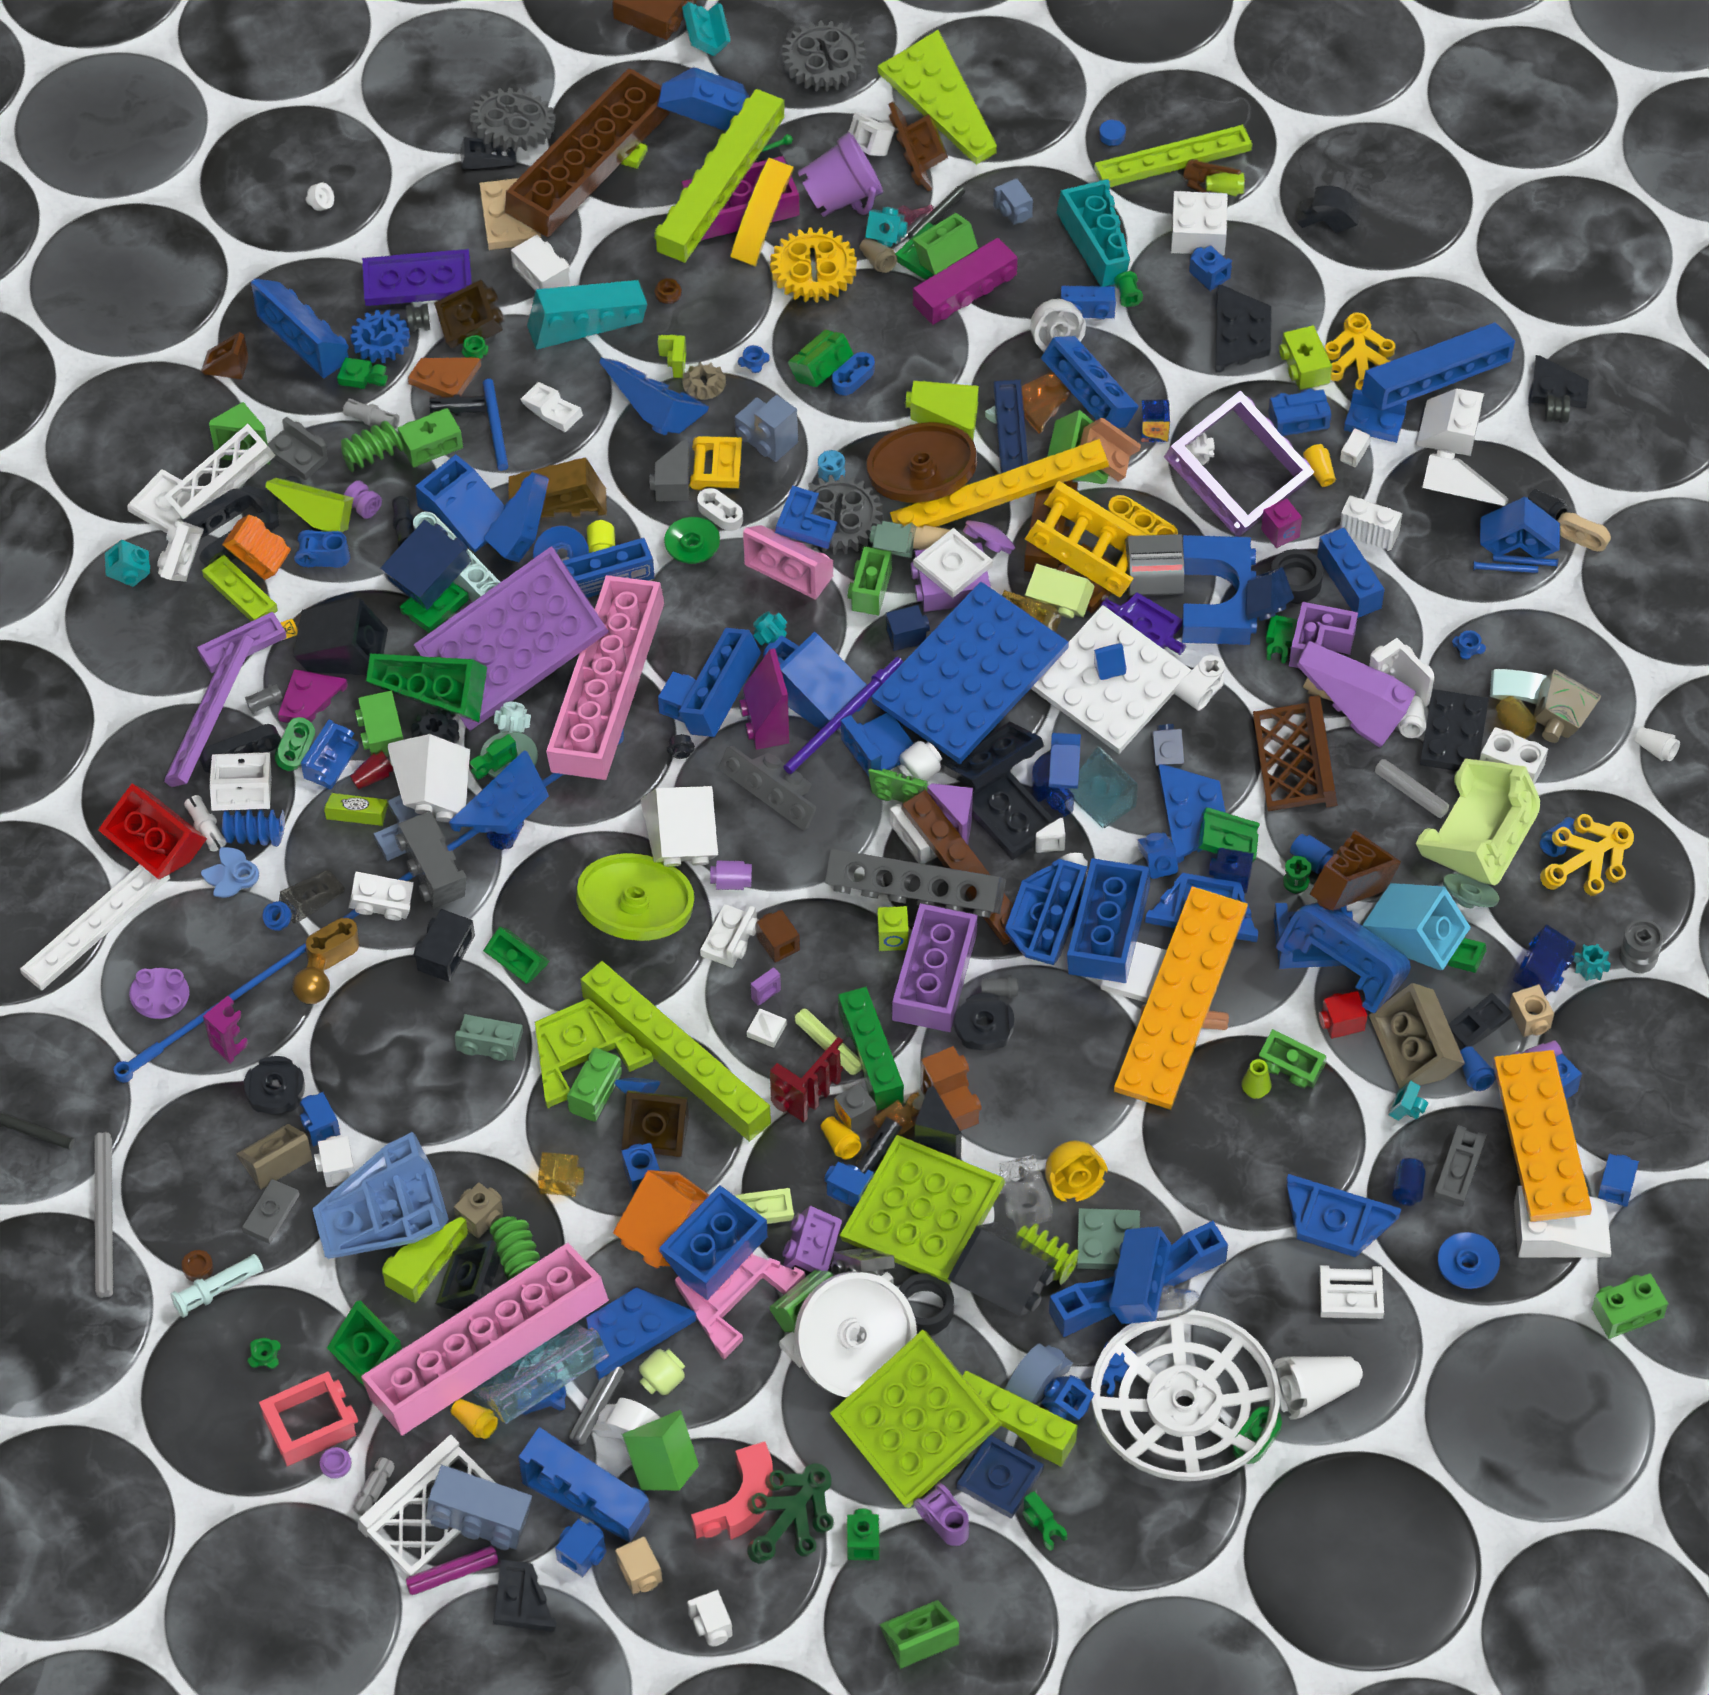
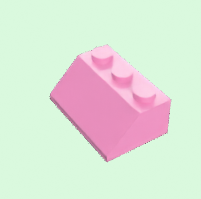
[743,525,833,600]

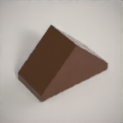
[201,332,249,380]

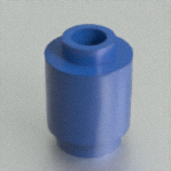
[1290,834,1334,874]

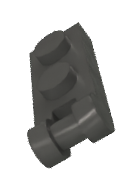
[1434,1125,1487,1207]

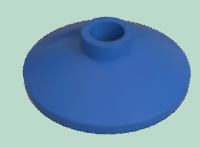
[533,526,589,559]
[1438,1232,1500,1289]

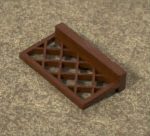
[1253,695,1338,811]

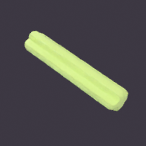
[795,1009,862,1075]

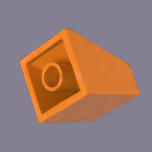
[613,1170,709,1268]

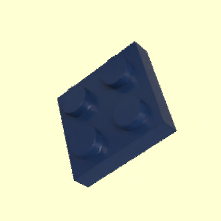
[957,1435,1044,1519]

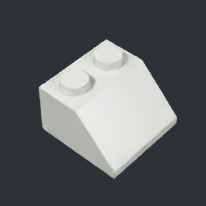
[1416,388,1484,456]

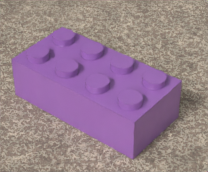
[892,903,978,1032]

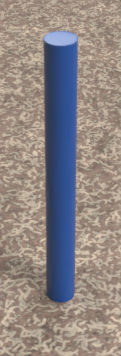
[483,379,508,471]

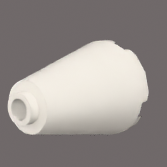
[1273,1357,1363,1420]

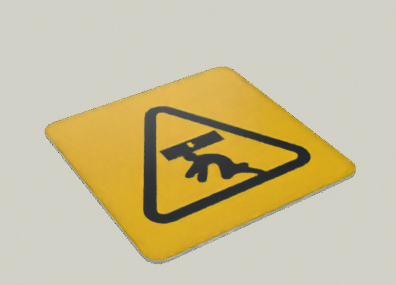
[280,619,298,641]

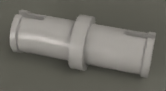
[343,398,400,429]

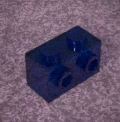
[1513,925,1576,996]

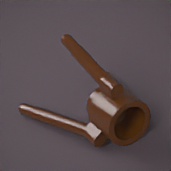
[1184,159,1245,193]

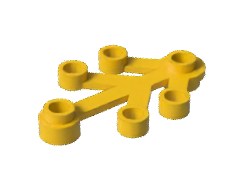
[1325,313,1395,390]
[1540,814,1634,896]

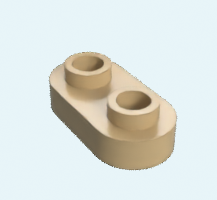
[1558,513,1611,551]

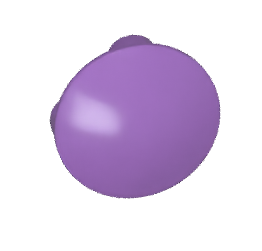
[963,521,1015,554]
[129,968,189,1019]

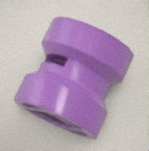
[344,481,382,519]

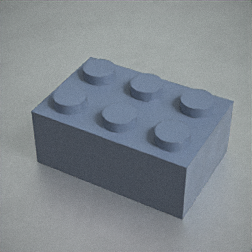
[426,1465,532,1550]

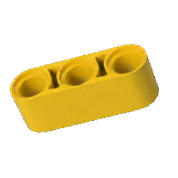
[1108,495,1178,535]

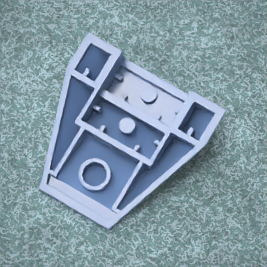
[313,1132,449,1259]

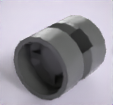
[1620,919,1663,973]

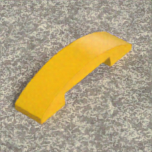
[730,158,794,267]

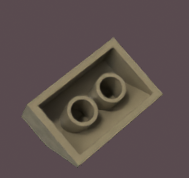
[1369,983,1465,1089]

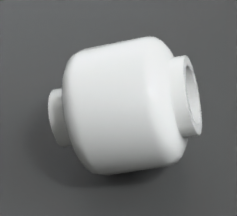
[898,741,942,781]

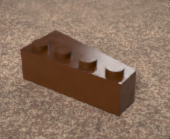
[1310,830,1401,911]

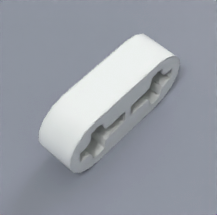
[697,488,743,531]

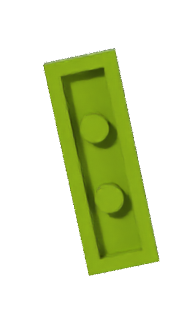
[202,555,278,622]

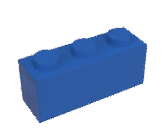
[1317,527,1384,618]
[1109,1226,1171,1324]

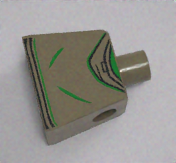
[1534,669,1601,743]

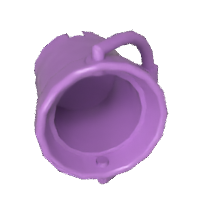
[798,132,883,217]

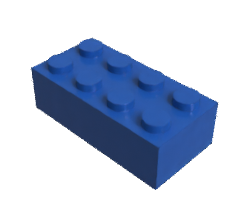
[1067,858,1150,983]

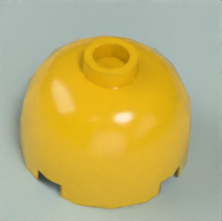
[1045,1140,1108,1202]

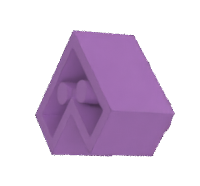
[1289,602,1358,668]

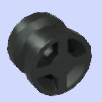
[406,303,431,332]
[1545,395,1570,423]

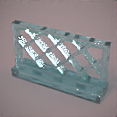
[471,1322,609,1424]

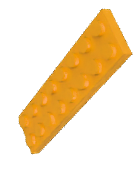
[1114,886,1248,1110]

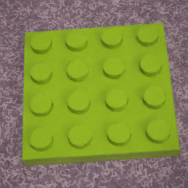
[840,1135,1005,1285]
[830,1330,1002,1509]

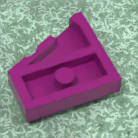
[278,669,348,723]

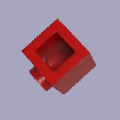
[1319,991,1368,1039]

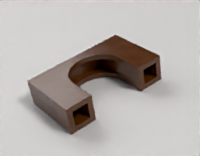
[612,0,697,40]

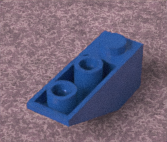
[484,472,549,562]

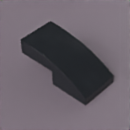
[1449,993,1513,1047]

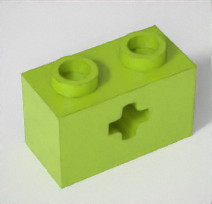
[1279,325,1332,390]

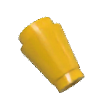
[1303,444,1336,487]
[821,1116,862,1160]
[451,1398,498,1439]

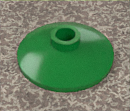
[664,517,720,564]

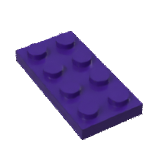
[362,249,472,306]

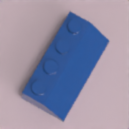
[251,279,349,379]

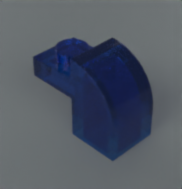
[1031,749,1074,817]

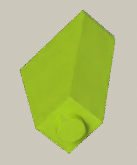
[906,381,979,442]

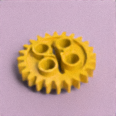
[770,227,857,303]

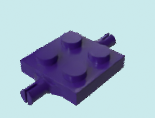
[1101,592,1186,655]

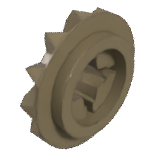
[682,362,726,400]

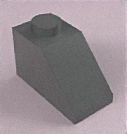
[650,440,689,501]

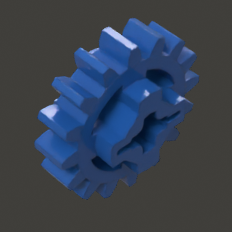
[350,310,410,363]

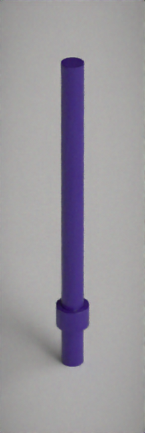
[783,657,903,774]

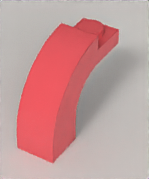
[691,1441,773,1540]

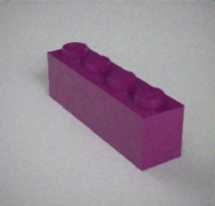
[913,238,1018,325]

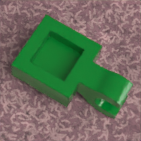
[337,357,388,389]
[1022,1491,1067,1551]

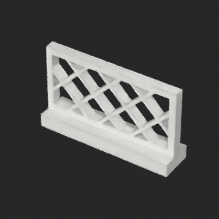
[358,1434,495,1576]

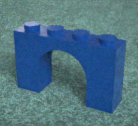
[1182,535,1257,645]

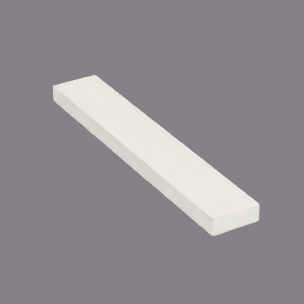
[20,865,170,991]

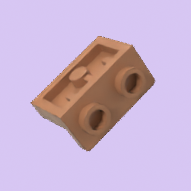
[1080,418,1141,481]

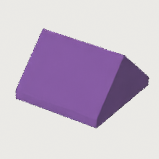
[927,783,973,845]

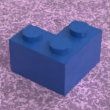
[1480,497,1560,558]

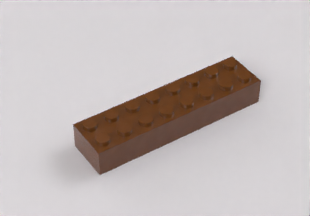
[505,68,670,238]

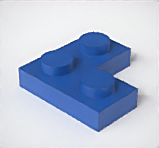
[775,485,837,549]

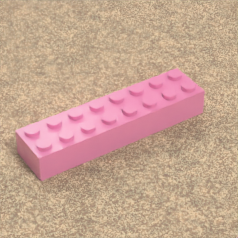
[546,575,664,780]
[361,1243,609,1436]

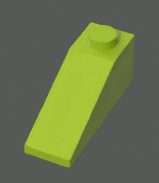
[266,478,353,533]
[382,1217,468,1303]

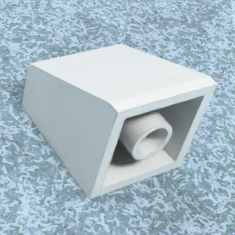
[388,734,470,822]
[641,786,718,867]

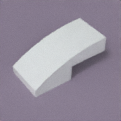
[521,382,583,432]

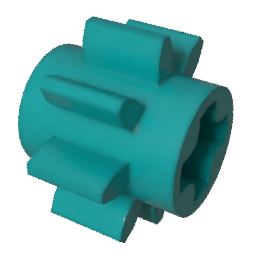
[753,611,787,645]
[1573,944,1611,981]

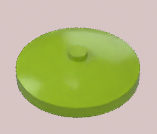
[576,853,694,941]

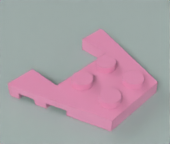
[675,1253,805,1360]

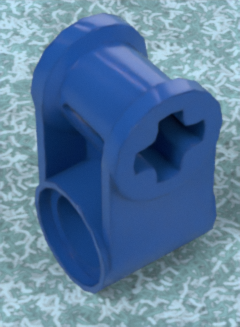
[294,530,350,568]

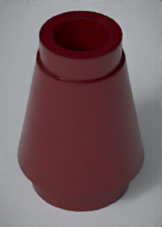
[350,751,394,790]

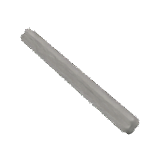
[94,1132,113,1298]

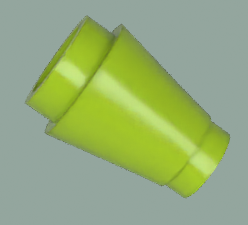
[1206,173,1244,197]
[1242,1059,1272,1099]

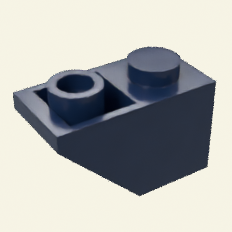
[1246,567,1294,621]

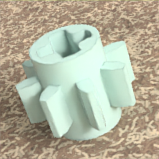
[494,702,531,733]

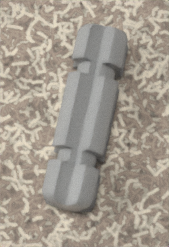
[353,1457,394,1516]

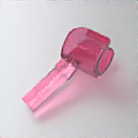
[898,205,934,226]

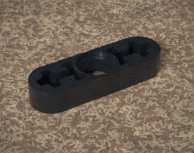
[199,724,281,773]

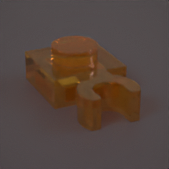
[872,1092,920,1139]

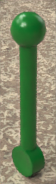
[761,134,793,152]

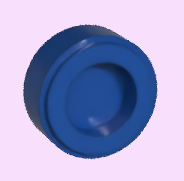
[1099,120,1126,146]

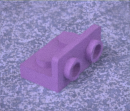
[783,1206,842,1272]

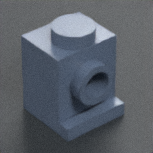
[993,178,1033,225]

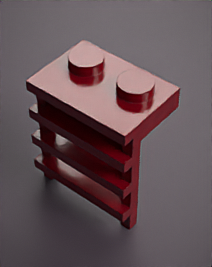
[770,1037,843,1123]

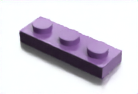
[197,612,287,673]

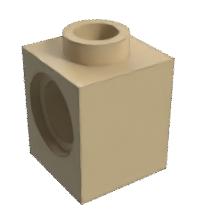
[1509,985,1554,1037]
[616,1536,662,1594]

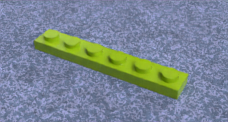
[1094,125,1252,187]

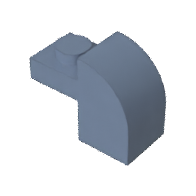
[1005,1343,1073,1405]

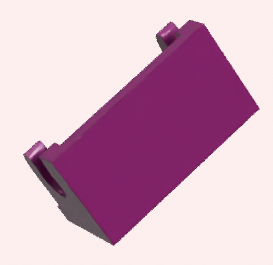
[203,996,248,1064]

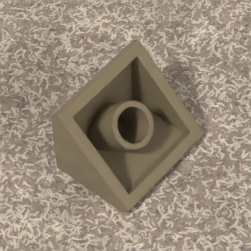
[236,1124,313,1190]

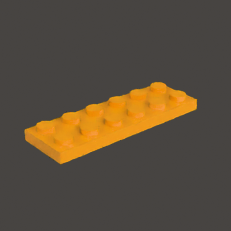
[1493,1050,1592,1222]

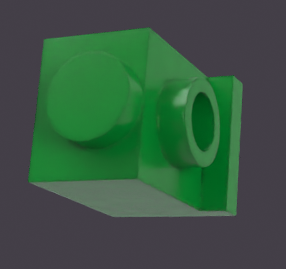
[847,1508,879,1560]

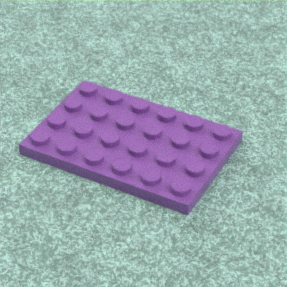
[414,546,609,731]

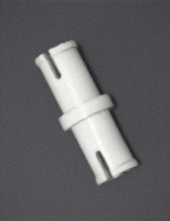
[184,795,226,851]

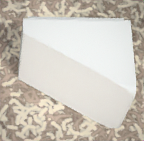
[1035,818,1065,853]

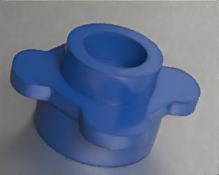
[738,345,770,373]
[1452,630,1486,660]

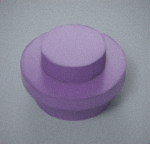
[320,1447,352,1479]

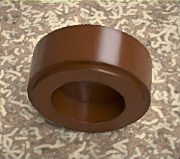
[182,1250,214,1282]

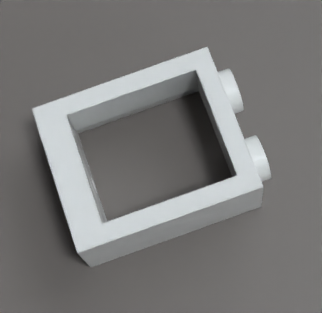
[210,752,272,811]

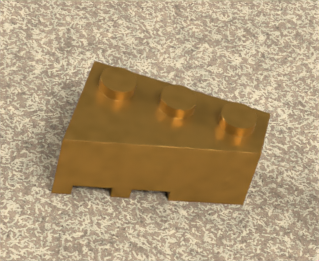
[509,457,607,518]

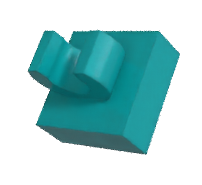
[1388,1080,1428,1121]

